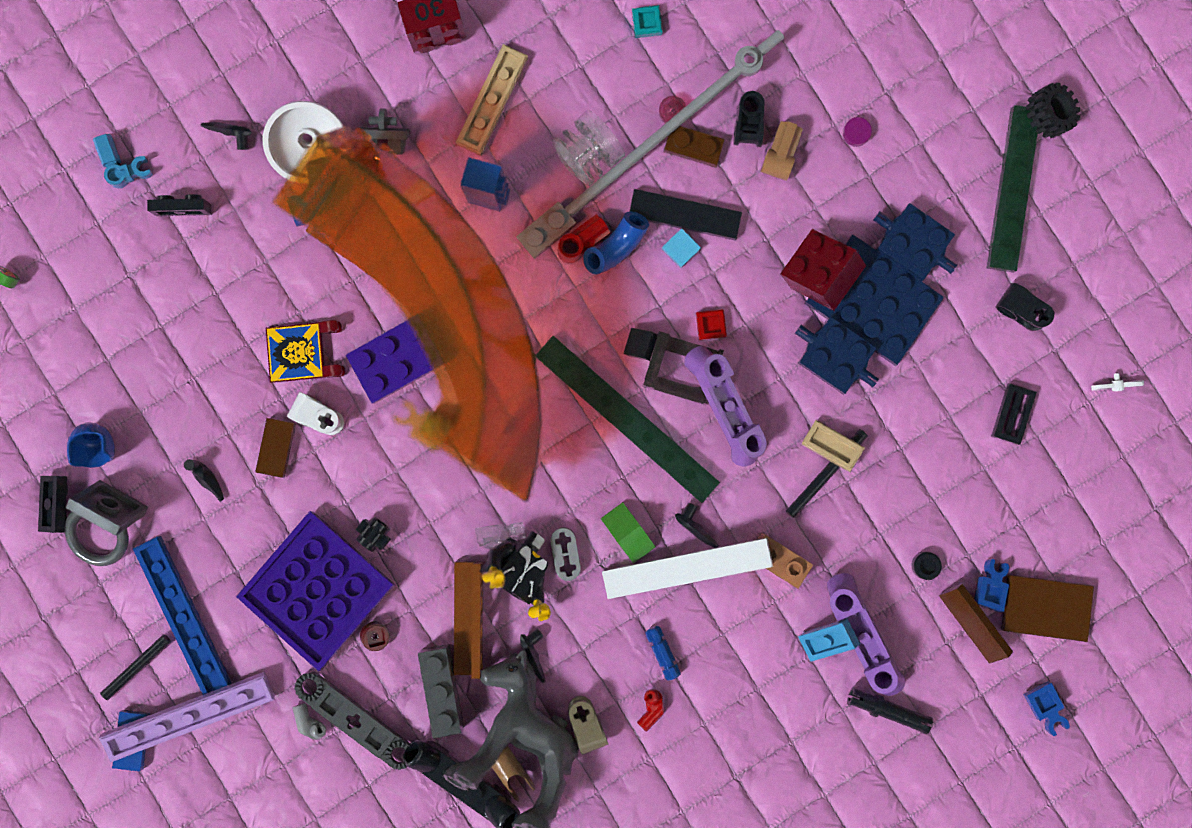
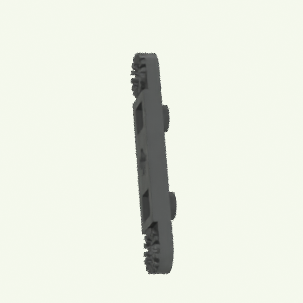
[294,672,410,770]

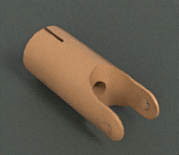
[492,745,535,802]

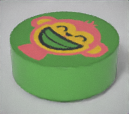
[0,266,20,288]

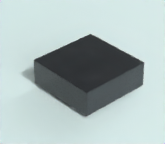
[623,328,658,361]

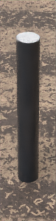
[100,634,171,700]

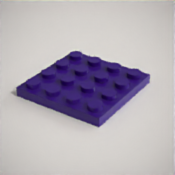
[236,511,395,672]

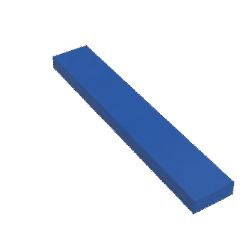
[133,536,232,695]

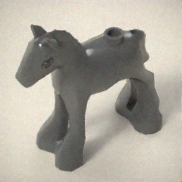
[443,650,579,828]

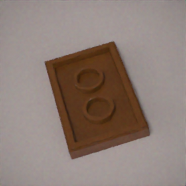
[1001,575,1094,642]

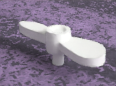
[1091,373,1145,391]

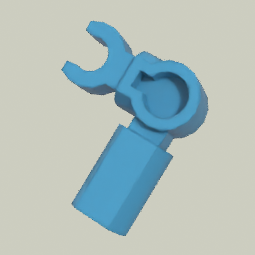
[93,134,153,189]

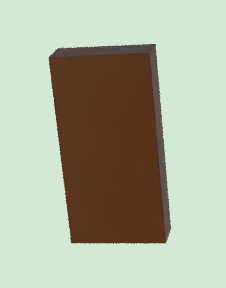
[255,418,296,478]

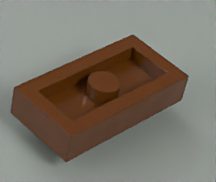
[664,126,725,168]

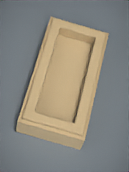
[802,420,865,473]

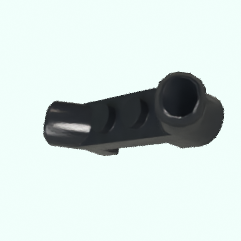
[403,739,520,828]

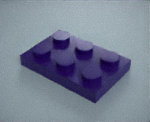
[346,314,446,404]

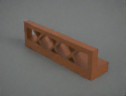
[454,562,483,679]

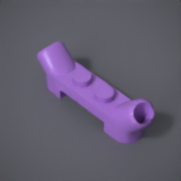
[685,346,767,467]
[827,573,906,696]

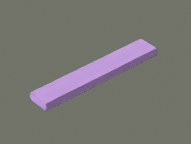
[99,672,275,762]

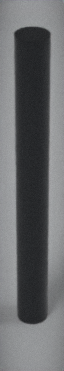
[786,429,868,518]

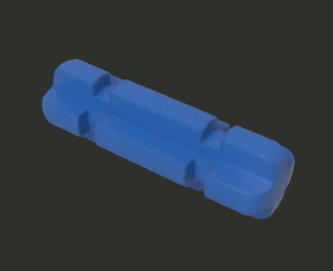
[645,626,681,681]

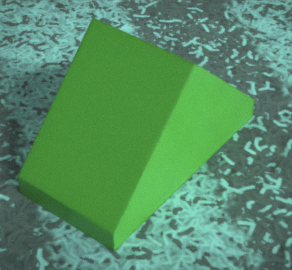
[600,502,655,564]

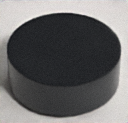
[911,552,942,580]

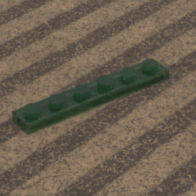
[986,105,1038,273]

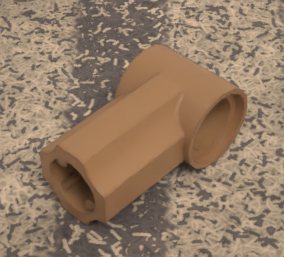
[761,121,803,181]

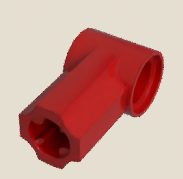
[557,214,611,264]

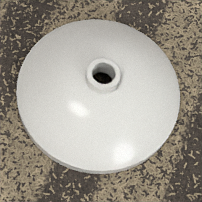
[263,100,348,184]

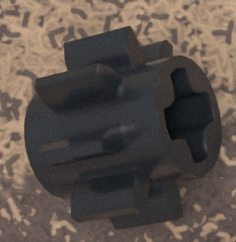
[355,517,391,552]

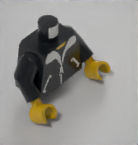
[479,531,551,622]

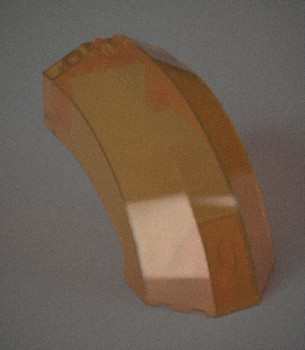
[272,126,543,502]

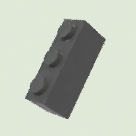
[418,644,464,738]

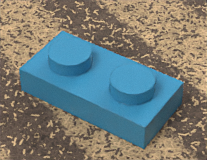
[798,619,860,662]

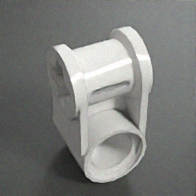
[287,392,345,435]

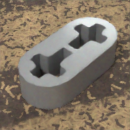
[551,528,581,581]

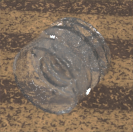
[551,110,625,186]

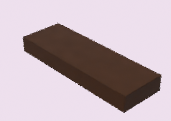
[939,584,1013,663]

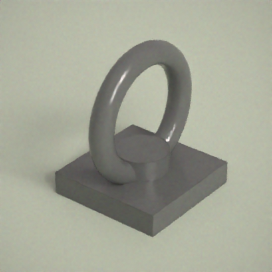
[65,480,148,566]

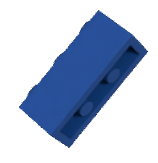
[460,157,510,212]

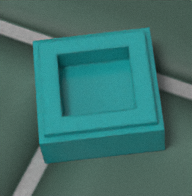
[632,5,662,38]

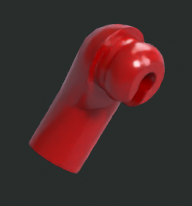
[637,689,664,732]

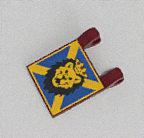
[266,320,345,383]

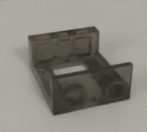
[642,331,727,405]

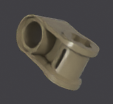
[568,696,609,755]

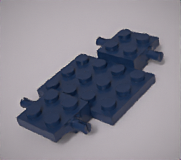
[794,203,958,395]

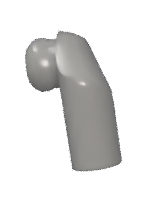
[292,703,326,740]

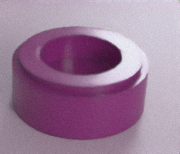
[843,117,872,147]

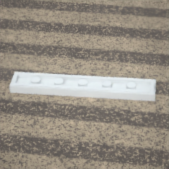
[602,538,773,599]

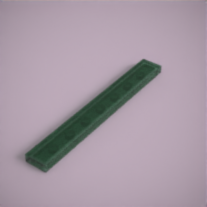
[535,336,720,503]

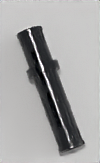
[847,687,933,735]

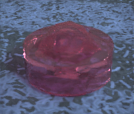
[659,96,686,124]

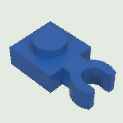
[974,559,1009,612]
[1023,681,1070,736]

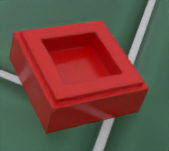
[696,309,727,341]

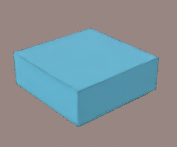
[662,228,701,269]

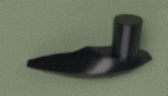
[200,122,252,150]
[184,459,224,502]
[675,503,719,548]
[520,629,546,683]

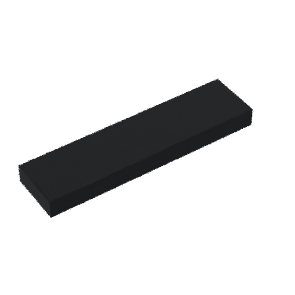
[629,189,742,241]

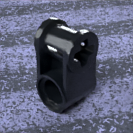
[733,91,765,147]
[996,283,1054,331]

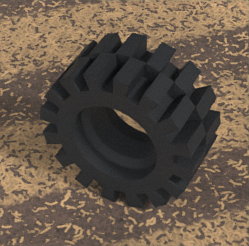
[1026,83,1081,138]

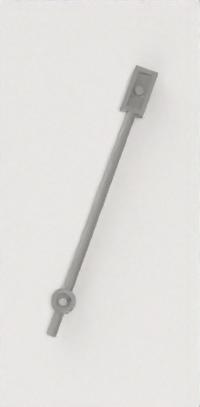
[516,30,784,259]

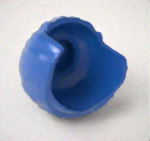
[67,422,115,468]

